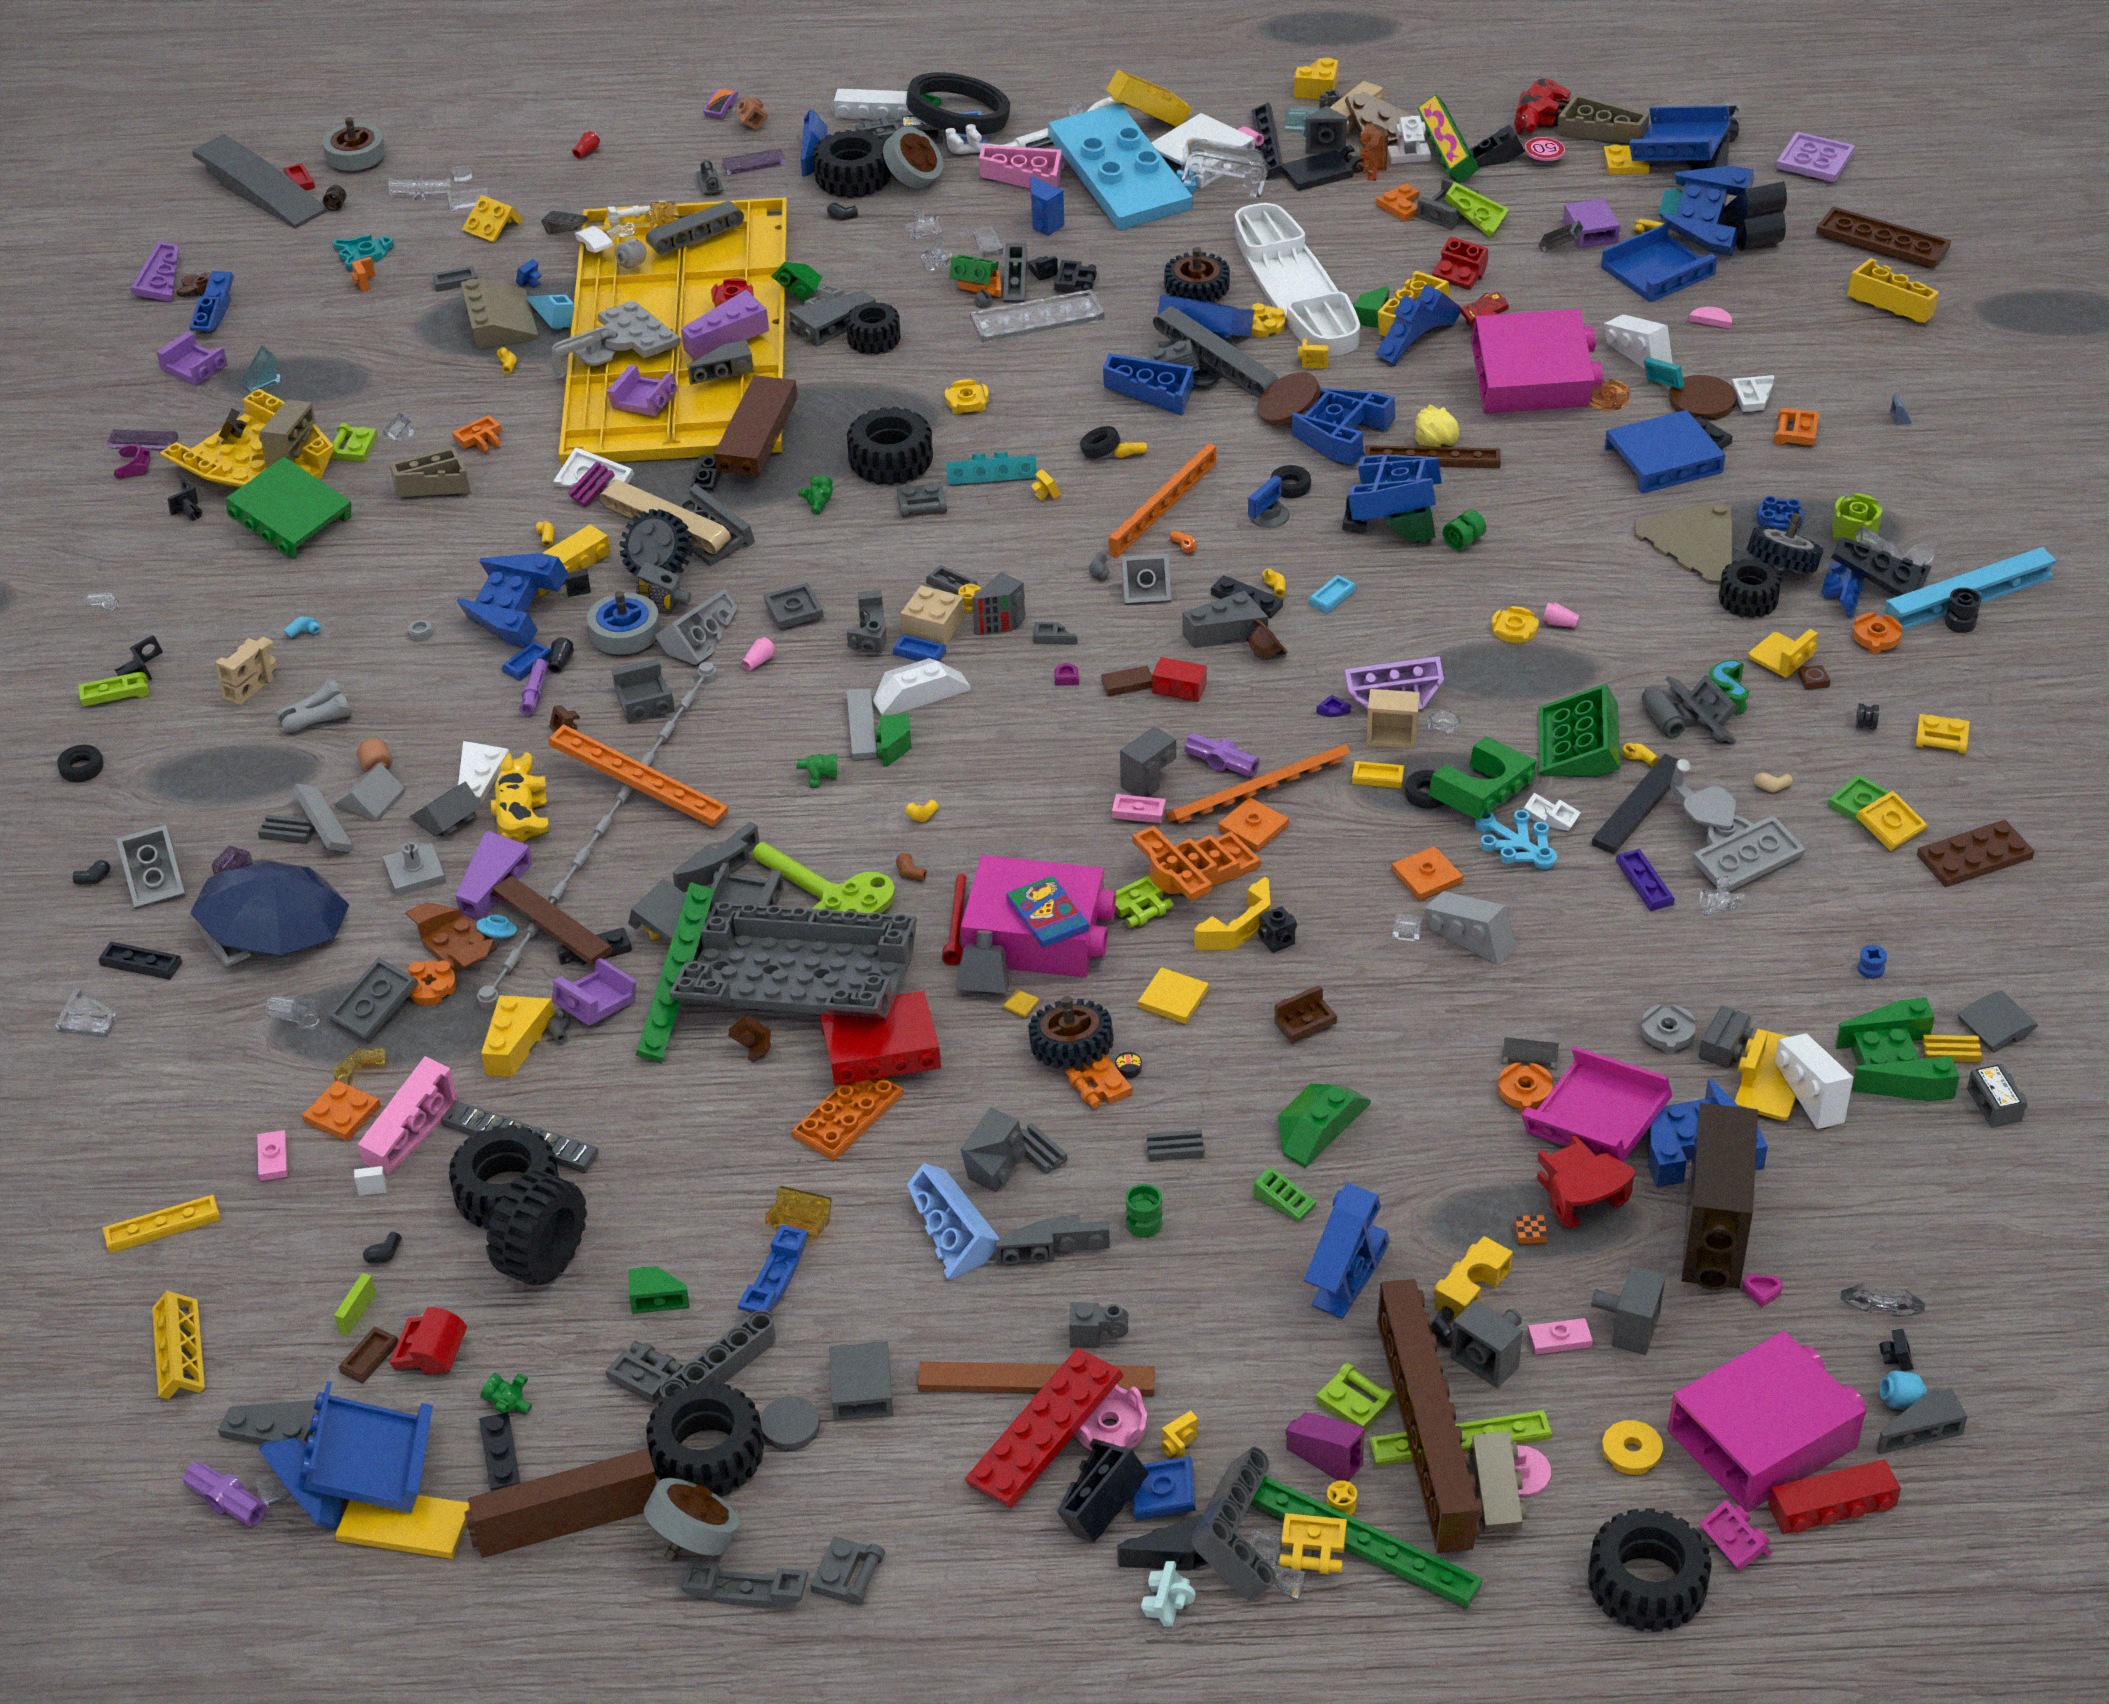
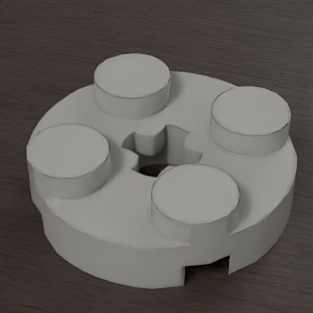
[1641,1005,1696,1054]

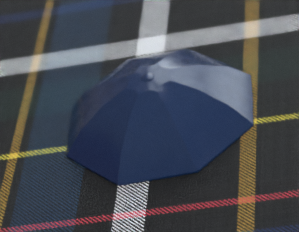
[190,859,349,956]

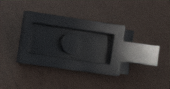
[556,927,632,965]

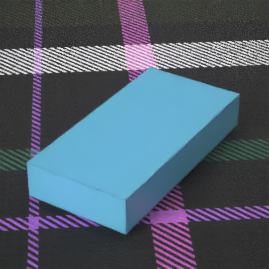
[1309,575,1356,613]

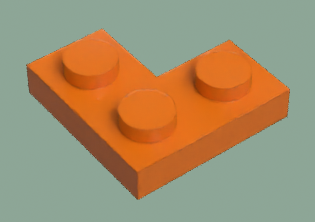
[1376,183,1419,222]

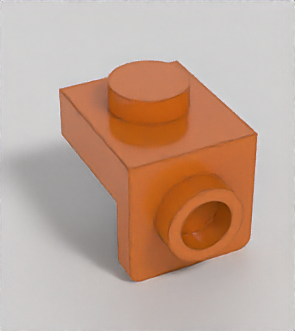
[351,257,375,292]

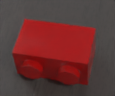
[1152,657,1207,702]

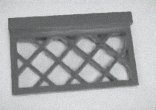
[676,484,755,566]

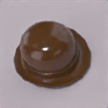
[1248,619,1288,660]

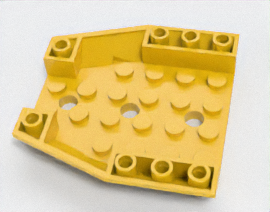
[160,389,334,488]

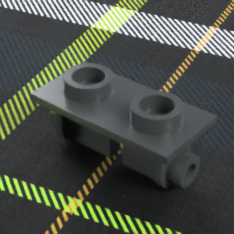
[696,160,724,194]

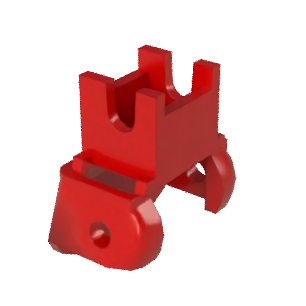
[1537,1135,1635,1228]

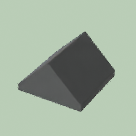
[1306,106,1347,154]

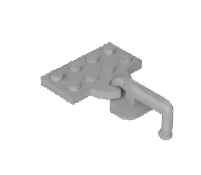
[551,301,681,379]
[1670,759,1806,894]

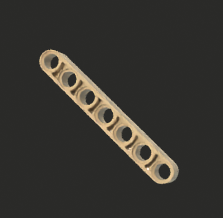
[600,479,731,555]

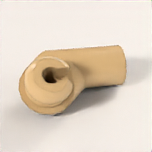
[1753,773,1793,793]

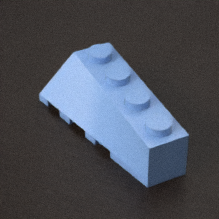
[907,1163,1000,1280]

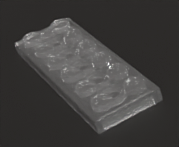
[970,289,1105,343]

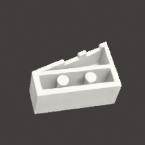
[1604,314,1673,369]
[1775,1033,1853,1129]

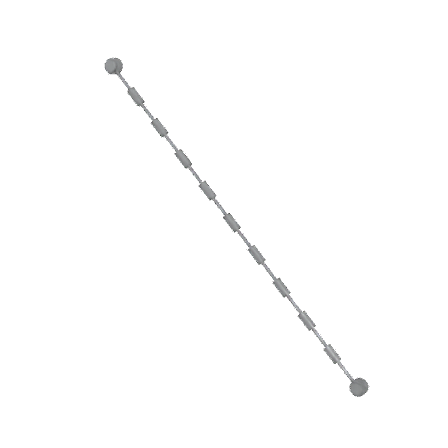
[477,662,717,1010]

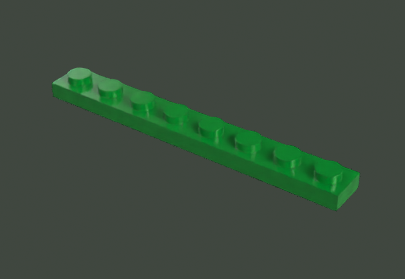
[635,882,715,1063]
[1250,1476,1482,1608]

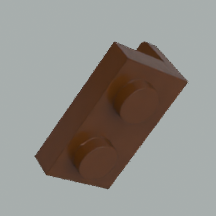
[1274,985,1337,1043]

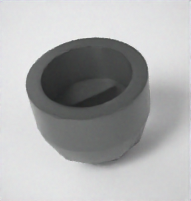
[975,290,992,308]

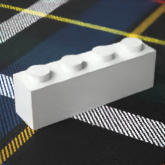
[834,89,913,121]

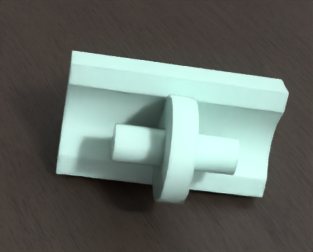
[1141,1561,1196,1627]

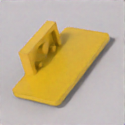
[1735,1029,1796,1121]

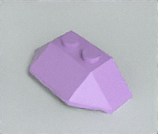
[1344,656,1444,710]

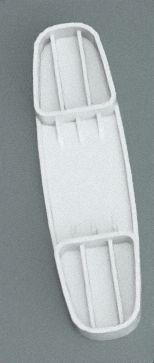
[1235,203,1360,357]

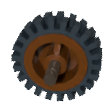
[1164,247,1230,303]
[1028,996,1114,1069]

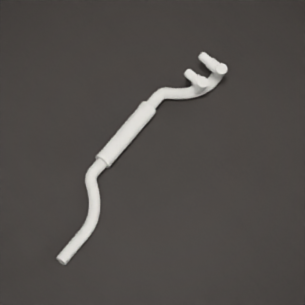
[946,96,1124,155]

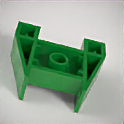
[1835,997,1960,1101]

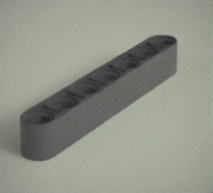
[1153,306,1279,398]

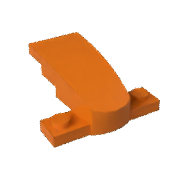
[1132,825,1261,901]

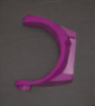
[114,444,151,478]

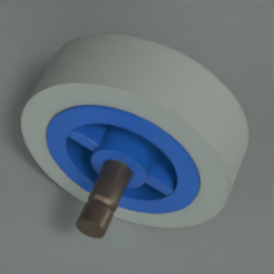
[587,591,660,655]

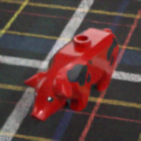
[1514,79,1571,135]

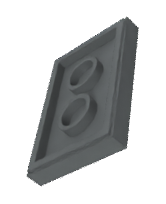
[328,957,419,1043]

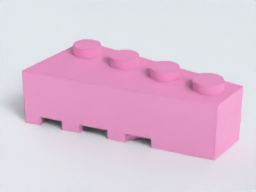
[979,145,1062,188]

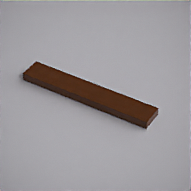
[1365,445,1501,468]
[492,876,612,966]

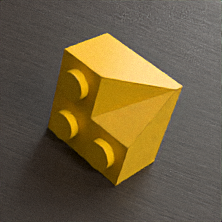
[1294,58,1339,100]

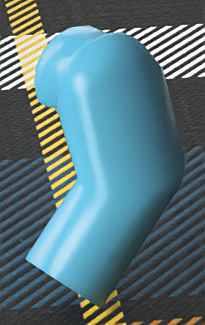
[284,616,321,639]

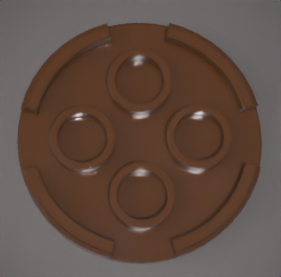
[1258,372,1321,425]
[1669,375,1736,420]

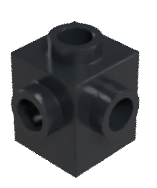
[1258,906,1297,953]

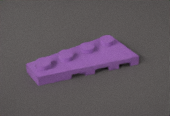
[131,241,179,302]

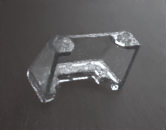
[1181,138,1268,198]

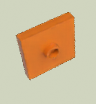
[1218,797,1289,852]
[1391,846,1463,901]

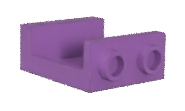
[157,331,228,386]
[607,365,678,416]
[552,958,636,1025]

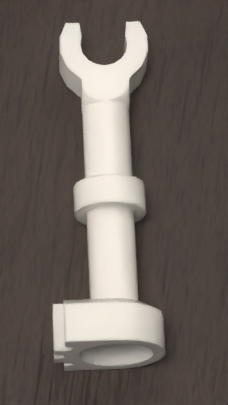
[607,201,669,227]

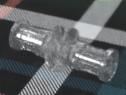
[388,174,450,200]

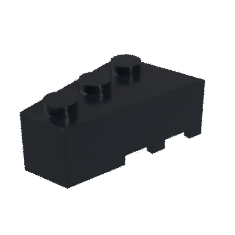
[1057,1438,1149,1542]

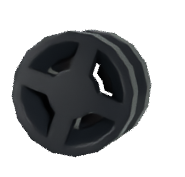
[1856,703,1879,729]

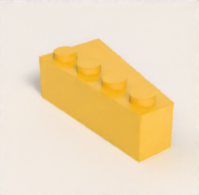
[1378,271,1450,336]

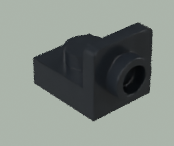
[1028,256,1058,281]

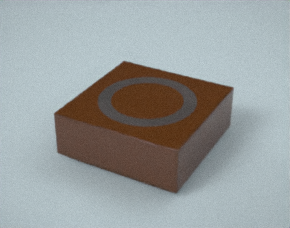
[1798,665,1830,690]

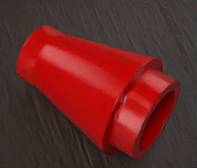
[572,131,600,159]

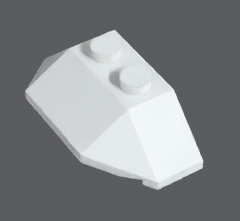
[873,658,971,716]

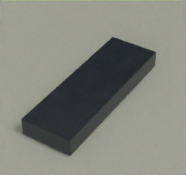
[98,942,182,980]

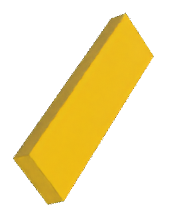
[102,1195,221,1254]

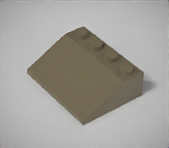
[461,279,539,350]

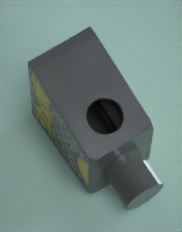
[636,561,691,614]

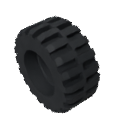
[813,130,891,198]
[847,407,933,485]
[449,1125,559,1230]
[486,1170,587,1286]
[646,1381,764,1495]
[1588,1508,1712,1632]

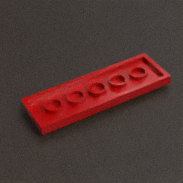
[964,1347,1124,1509]

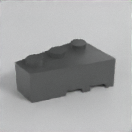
[1182,591,1268,648]

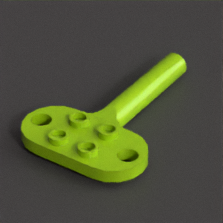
[752,842,895,914]

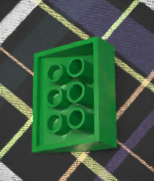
[1538,684,1620,777]

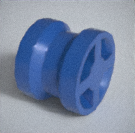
[1858,945,1887,979]

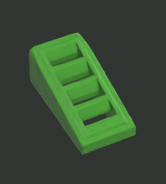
[1254,1167,1316,1222]

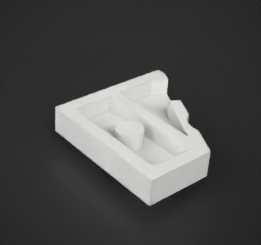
[1731,375,1774,412]

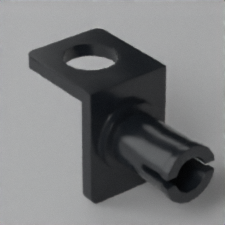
[168,473,202,521]
[114,635,163,680]

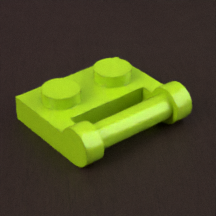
[330,423,378,462]
[1316,1362,1396,1431]

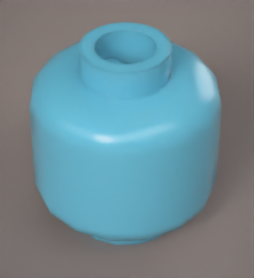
[1879,1370,1927,1411]

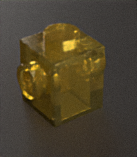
[646,201,679,229]

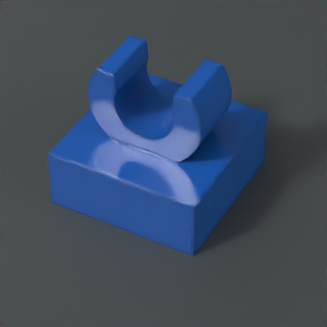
[516,259,541,288]

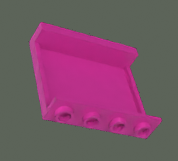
[1521,1046,1673,1162]

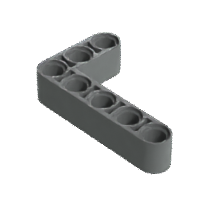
[1191,1447,1277,1600]

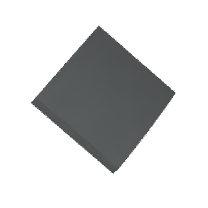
[1957,990,2038,1053]

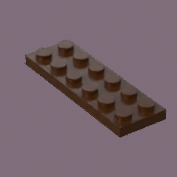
[1816,206,1951,268]

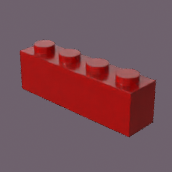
[1768,1459,1901,1534]

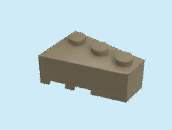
[389,447,470,497]

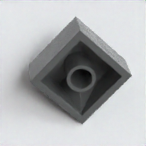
[1120,726,1177,797]
[960,1107,1026,1192]

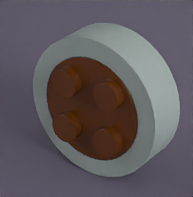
[323,117,385,171]
[883,127,943,189]
[644,1478,739,1561]

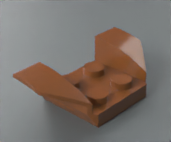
[405,902,497,974]

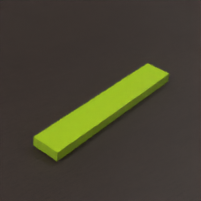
[1369,1410,1552,1467]

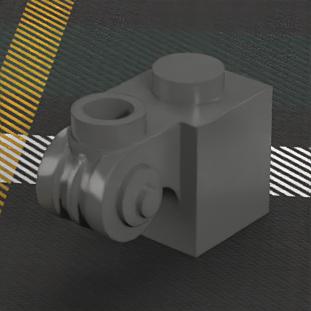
[1069,1302,1129,1348]

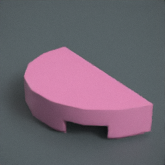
[1689,307,1732,329]

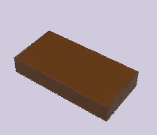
[1101,665,1152,696]
[338,1326,398,1384]

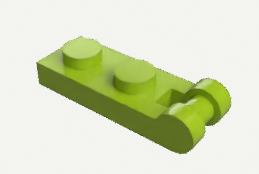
[78,672,149,707]

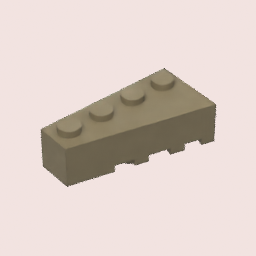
[1558,94,1649,144]

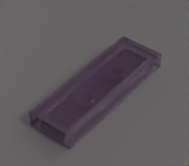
[722,148,786,175]
[107,429,178,451]

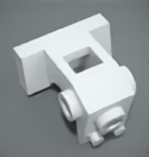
[1387,116,1431,164]

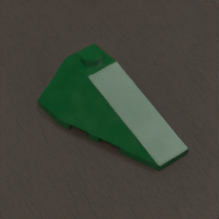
[1384,506,1436,543]

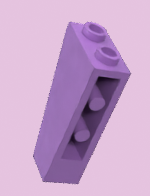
[456,831,532,920]

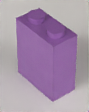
[1563,199,1620,249]

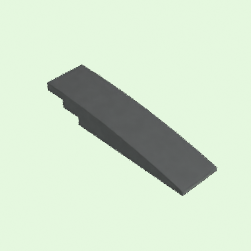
[192,134,327,228]

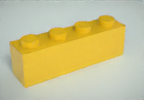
[536,524,611,597]

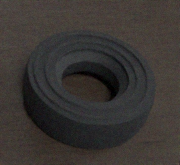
[1080,426,1120,458]
[1270,465,1311,498]
[57,744,103,782]
[1405,770,1445,809]

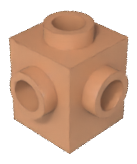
[735,95,769,130]

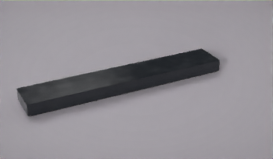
[1251,102,1284,180]
[1592,754,1679,854]

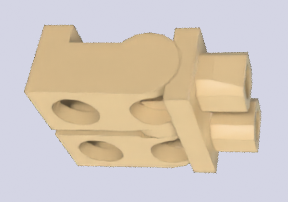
[215,637,278,706]

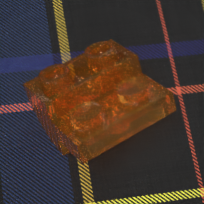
[1360,123,1388,181]

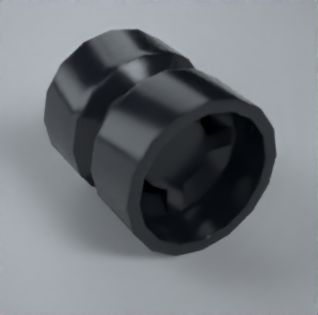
[1945,588,1981,633]

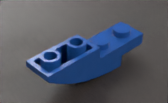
[189,271,234,331]

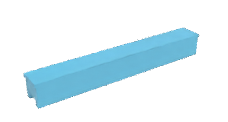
[1883,547,2057,631]

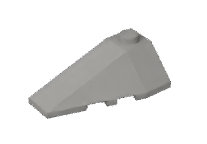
[655,588,738,665]

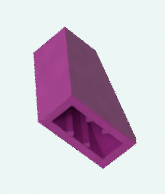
[1285,1412,1365,1482]

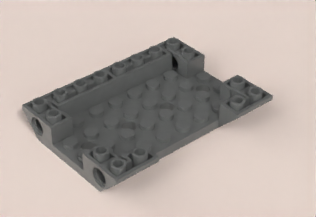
[669,902,917,1019]

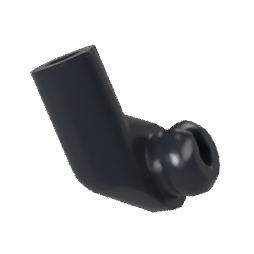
[827,203,858,220]
[363,1232,402,1263]

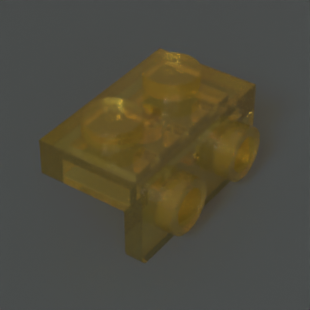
[765,1186,832,1236]

